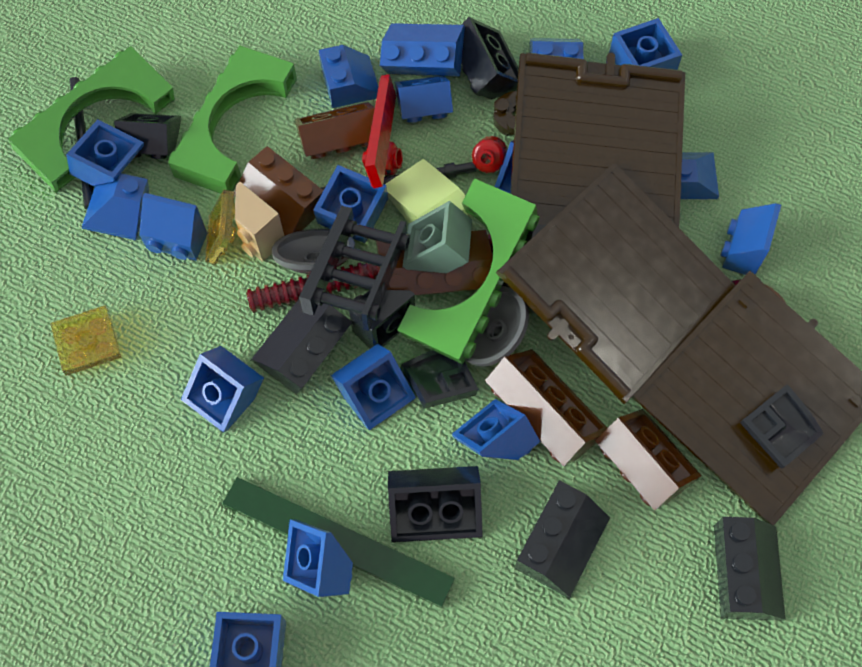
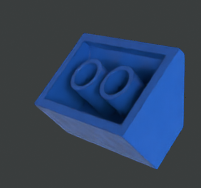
[380,23,465,76]

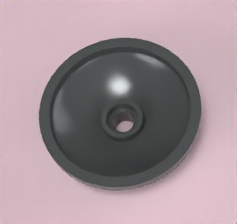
[272,229,355,274]
[465,286,529,366]

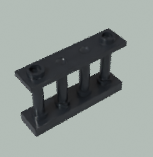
[299,206,410,331]

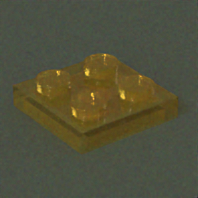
[205,189,236,264]
[50,305,122,376]

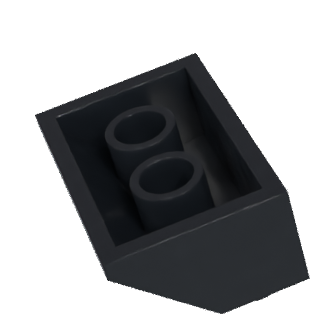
[461,17,519,100]
[251,299,353,395]
[388,466,483,543]
[514,480,610,599]
[714,517,786,621]

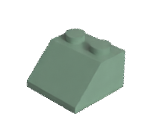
[403,201,472,273]

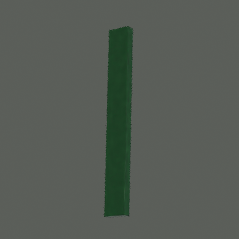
[222,477,455,608]

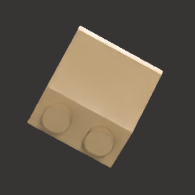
[235,182,284,262]

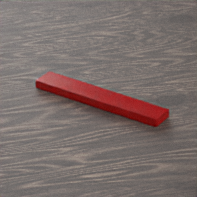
[365,74,397,188]

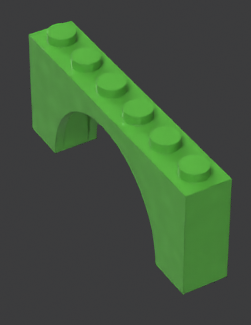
[8,46,175,193]
[168,46,297,197]
[397,178,540,364]

